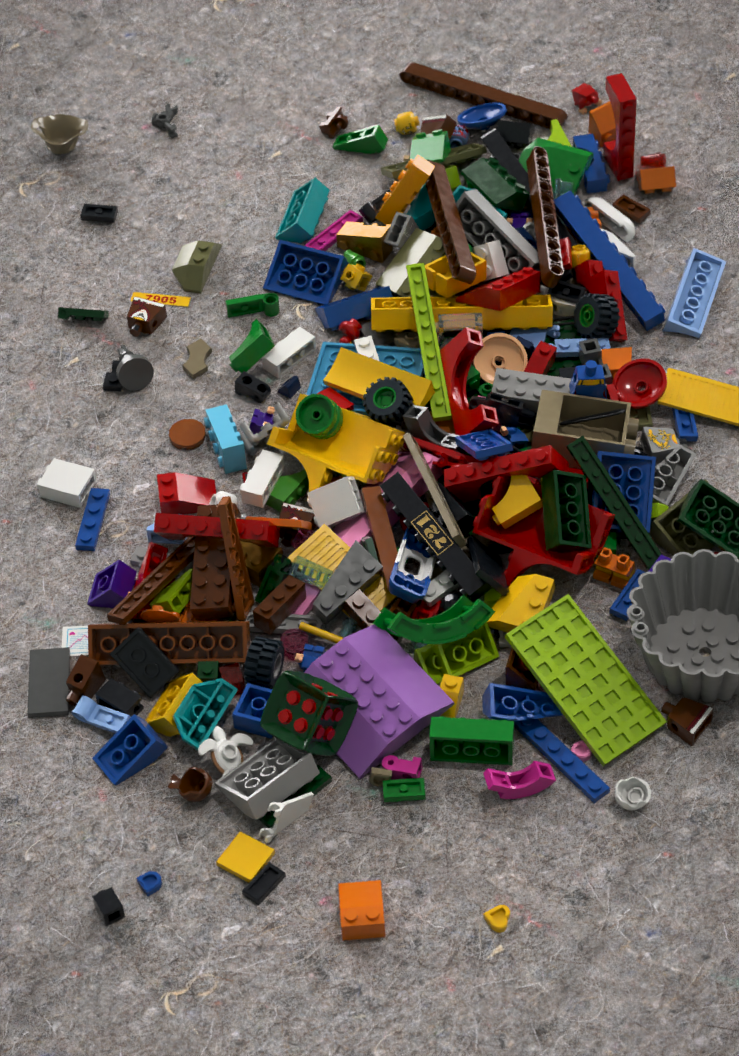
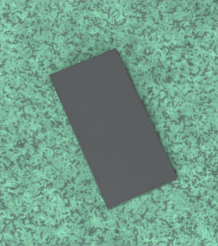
[28,647,70,718]

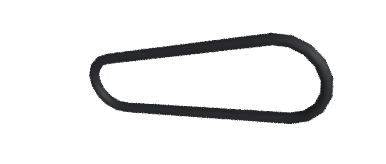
[560,409,625,426]

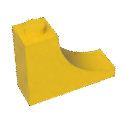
[492,475,543,529]

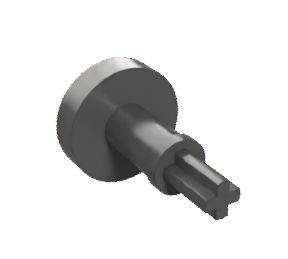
[116,345,154,391]

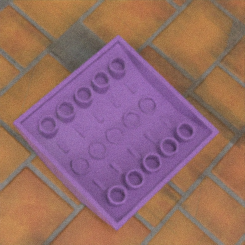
[304,625,455,779]

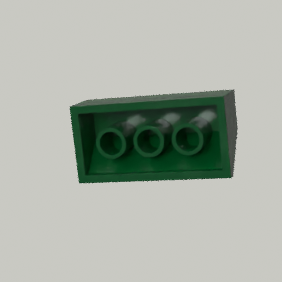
[461,158,530,212]
[540,470,592,553]

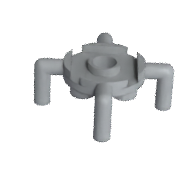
[239,403,290,455]

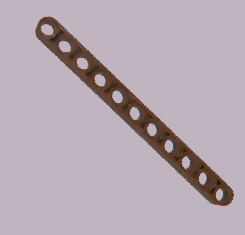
[399,62,568,130]
[526,146,564,288]
[425,159,476,284]

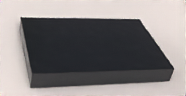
[110,627,180,698]

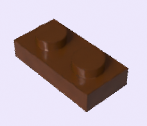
[612,195,651,224]

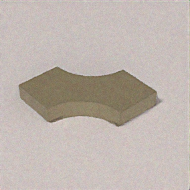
[182,338,212,379]

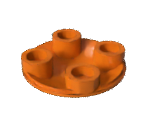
[140,605,180,623]

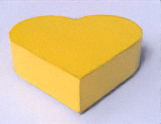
[483,905,510,933]

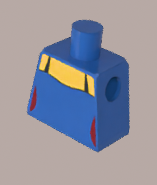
[569,360,607,399]

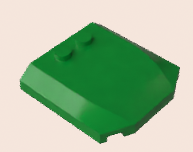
[519,137,594,198]

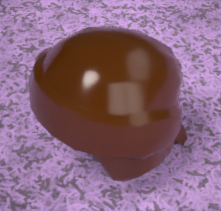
[168,766,213,802]

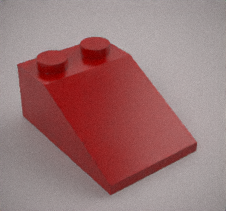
[157,472,216,515]

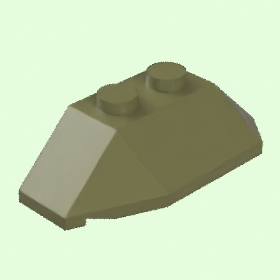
[172,240,222,294]

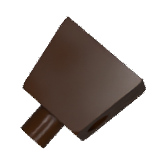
[66,654,106,706]

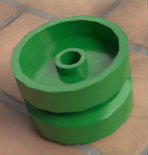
[296,394,343,439]

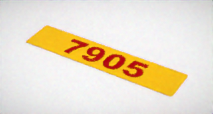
[130,292,191,307]

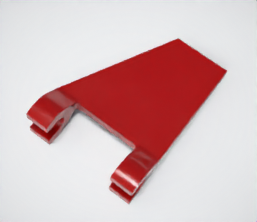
[432,452,494,483]

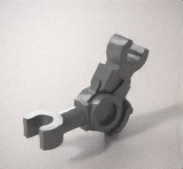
[151,103,178,138]

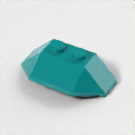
[173,678,238,750]

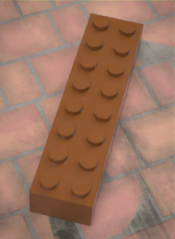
[88,621,250,665]

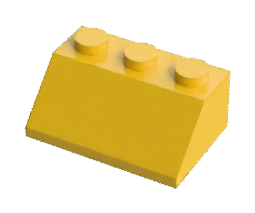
[145,672,202,737]

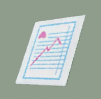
[61,626,88,656]

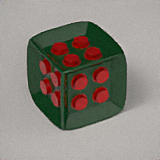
[260,671,358,756]

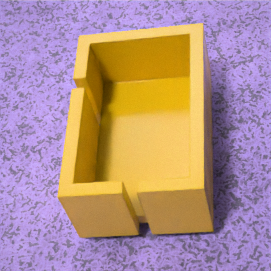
[425,252,486,298]

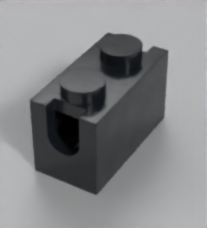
[95,678,144,717]

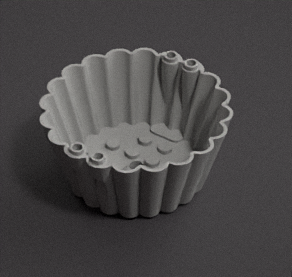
[627,549,739,703]

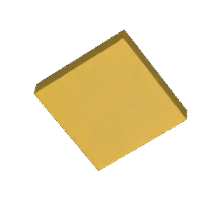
[216,831,275,883]

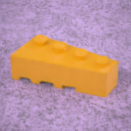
[375,155,435,225]

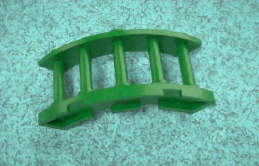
[373,595,495,644]

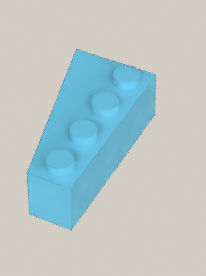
[203,404,247,474]

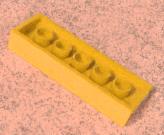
[323,347,435,407]

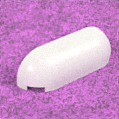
[581,197,635,242]

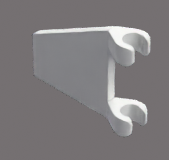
[258,792,314,843]

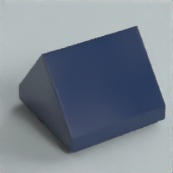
[277,375,301,399]

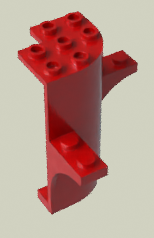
[473,476,615,587]

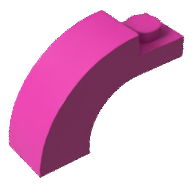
[483,761,556,799]

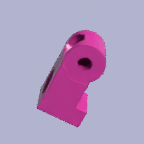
[382,755,423,780]

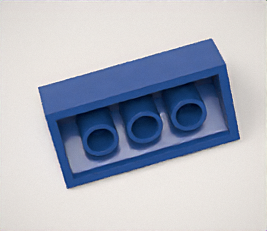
[315,286,392,331]

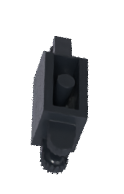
[468,392,536,429]

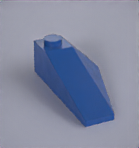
[482,683,563,721]

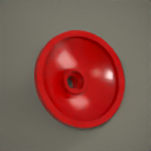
[612,358,667,409]

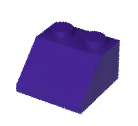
[87,560,137,608]

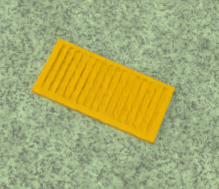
[657,368,739,426]
[287,524,397,622]

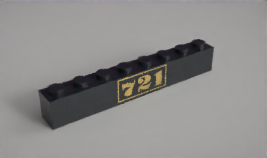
[380,472,492,603]

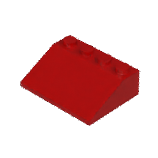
[455,267,540,311]

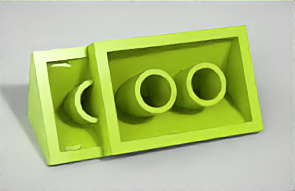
[413,622,500,684]

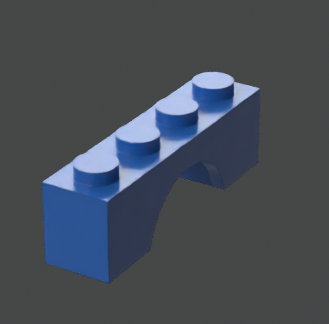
[573,134,610,194]

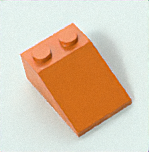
[338,880,386,941]

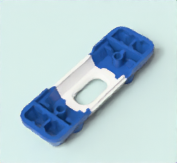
[389,528,437,603]

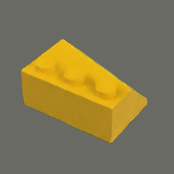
[487,574,555,633]

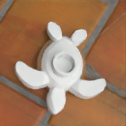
[198,726,253,777]

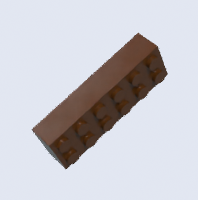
[190,503,241,620]

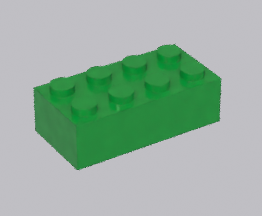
[429,716,514,765]

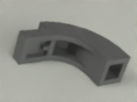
[403,405,462,452]

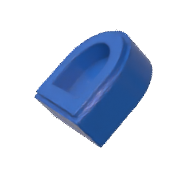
[136,871,162,897]

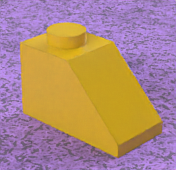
[440,674,464,718]

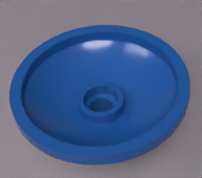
[457,103,507,130]

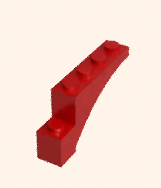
[575,260,628,342]

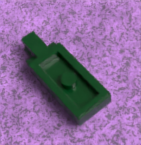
[58,307,109,321]

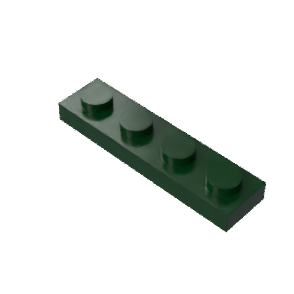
[259,765,332,828]

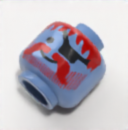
[449,125,469,148]

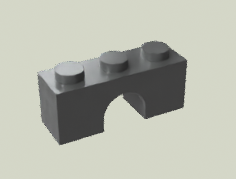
[579,338,612,385]

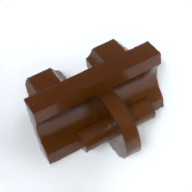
[319,107,349,138]

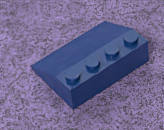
[263,240,349,305]
[591,451,656,533]

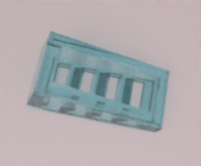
[288,556,333,589]

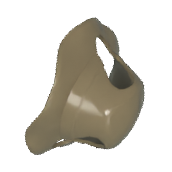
[31,114,88,154]

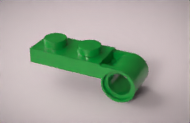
[225,293,280,318]

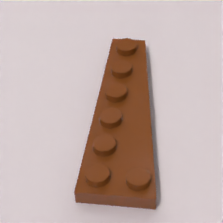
[217,496,255,620]

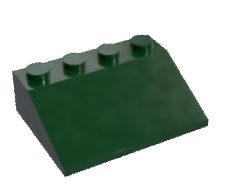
[678,478,739,560]

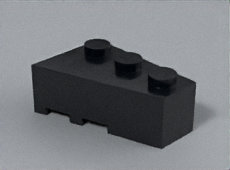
[425,483,475,537]

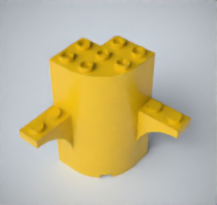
[267,393,405,499]

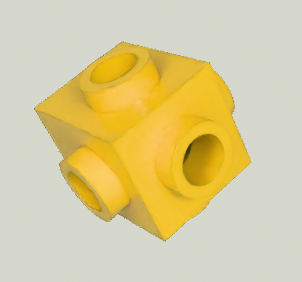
[340,263,373,291]

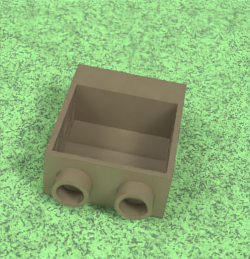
[531,390,639,470]

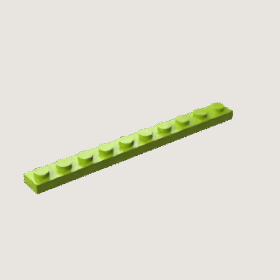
[406,263,451,422]

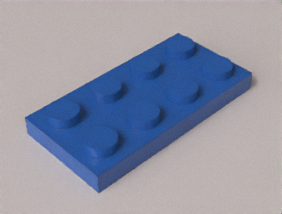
[455,428,513,461]

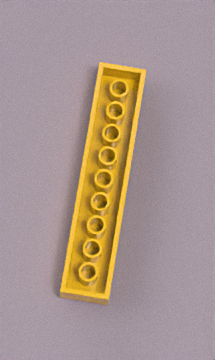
[371,295,553,332]

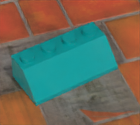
[275,177,330,243]

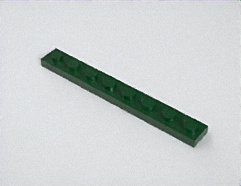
[566,436,662,571]

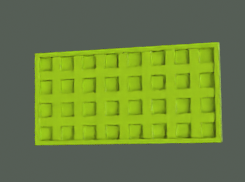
[504,594,667,767]

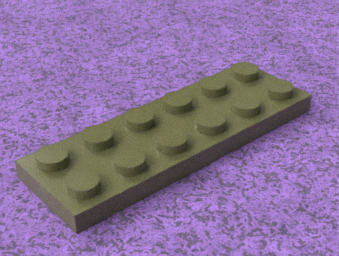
[381,143,487,180]

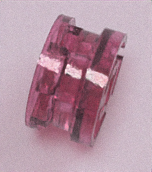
[280,629,309,660]

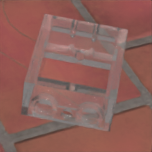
[435,313,483,350]

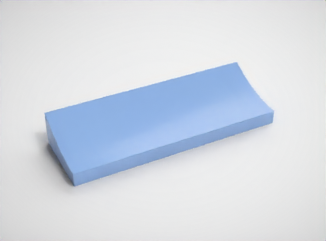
[662,248,726,339]

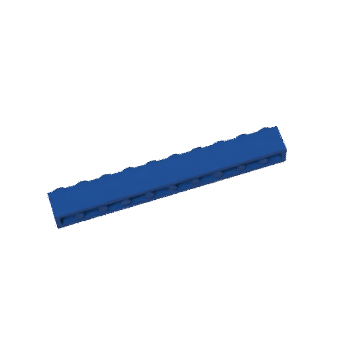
[554,190,665,331]

